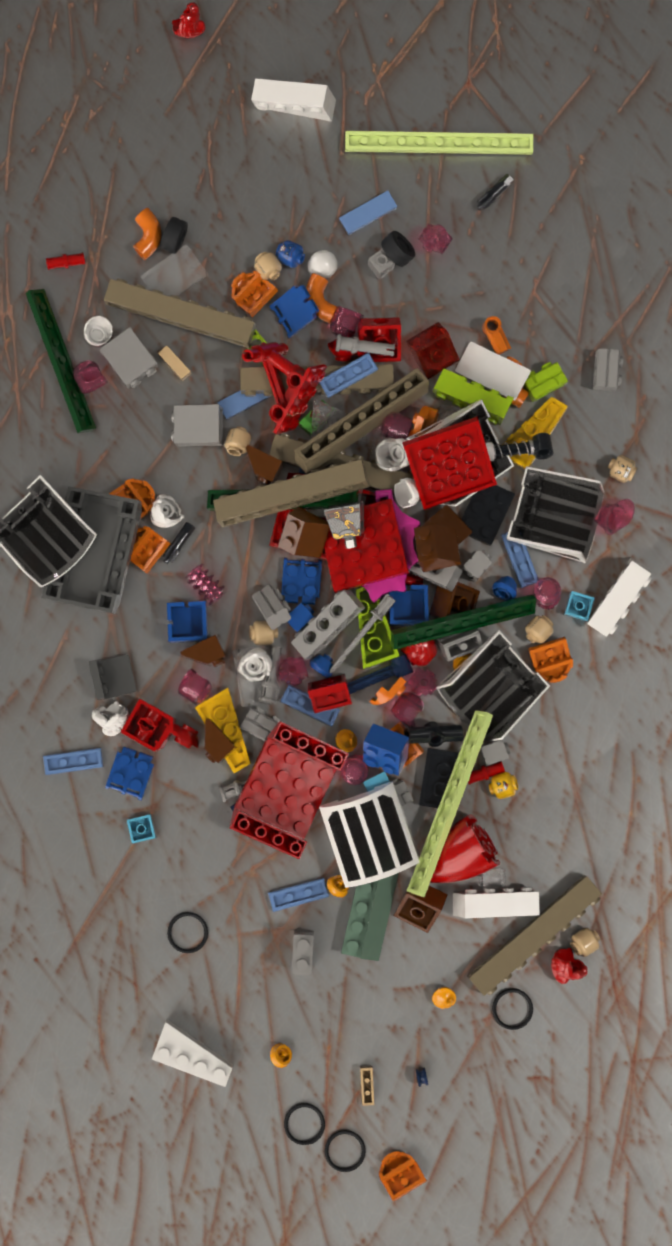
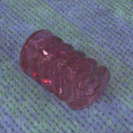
[185,563,226,606]

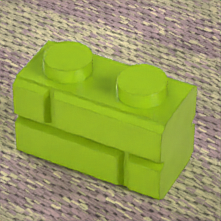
[523,362,568,402]

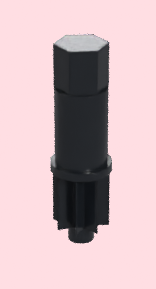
[476,174,514,210]
[163,522,195,564]

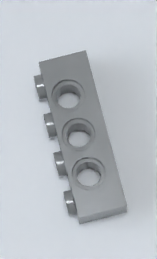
[409,545,462,592]
[291,590,365,660]

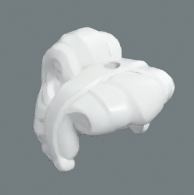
[375,438,409,472]
[150,494,184,528]
[237,648,272,682]
[92,701,130,736]

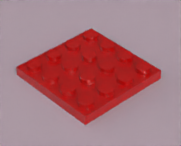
[402,417,497,510]
[322,499,410,593]

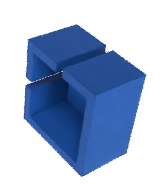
[389,585,429,626]
[167,601,208,643]
[363,724,409,776]

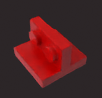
[308,674,352,713]

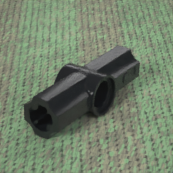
[404,721,464,747]

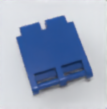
[269,285,320,339]
[281,557,322,605]
[105,747,155,801]

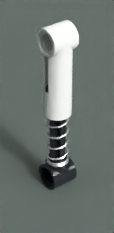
[485,433,554,461]

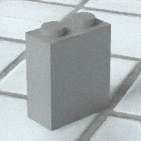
[99,327,158,389]
[171,404,223,447]
[292,930,314,976]

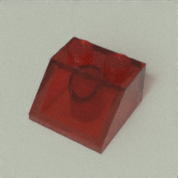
[406,322,460,379]

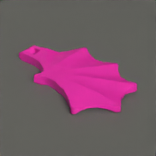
[362,489,420,603]

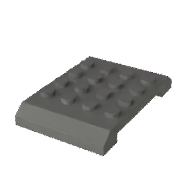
[41,486,142,614]

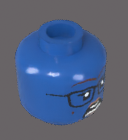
[276,240,305,268]

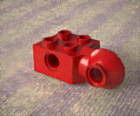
[327,317,401,362]
[120,699,199,752]

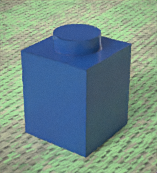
[287,603,314,633]

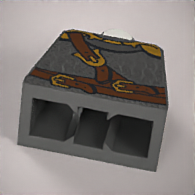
[324,501,364,548]

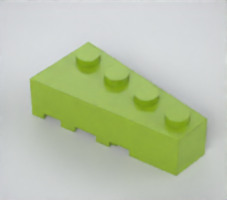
[433,368,514,426]
[356,587,400,670]

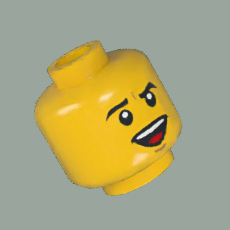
[489,772,519,799]

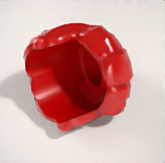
[172,2,206,38]
[401,640,438,666]
[551,948,588,984]

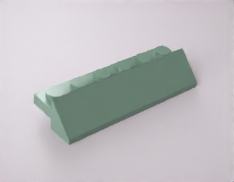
[341,840,405,961]

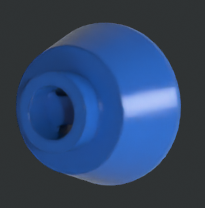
[492,576,517,601]
[310,653,334,678]

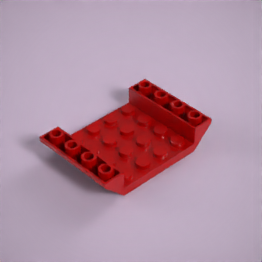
[229,721,349,859]

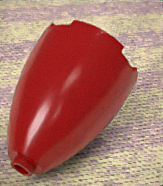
[430,814,500,883]

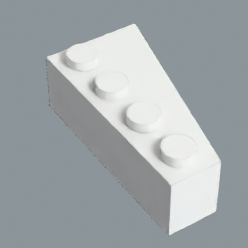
[251,78,336,122]
[587,557,652,637]
[453,887,540,918]
[152,1019,234,1087]

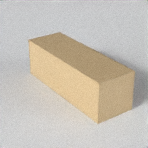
[158,346,192,381]
[360,1066,374,1106]

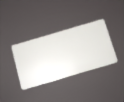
[455,342,531,401]

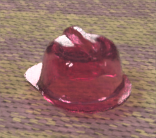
[594,499,635,535]

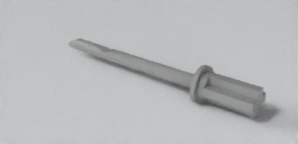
[330,594,396,673]

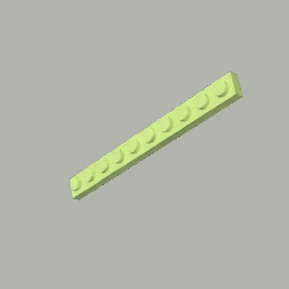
[345,131,533,155]
[407,710,493,897]

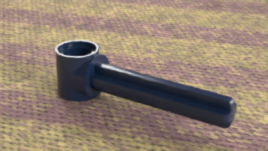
[347,654,414,694]

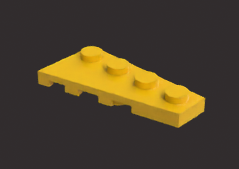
[502,397,568,469]
[195,688,251,774]

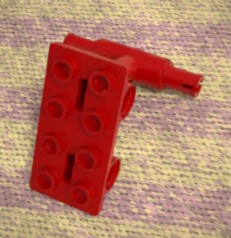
[242,342,327,434]

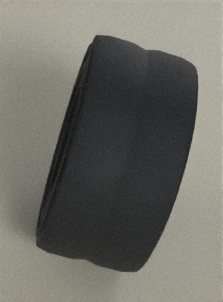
[161,217,188,254]
[381,231,415,267]

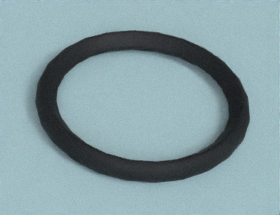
[167,912,208,954]
[492,988,533,1030]
[284,1103,325,1145]
[324,1130,366,1172]

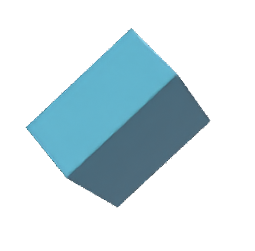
[564,591,595,621]
[363,771,390,792]
[127,814,157,844]

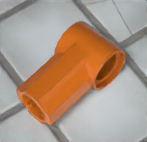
[482,316,511,355]

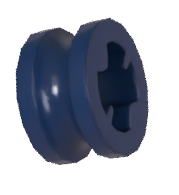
[415,1067,428,1087]

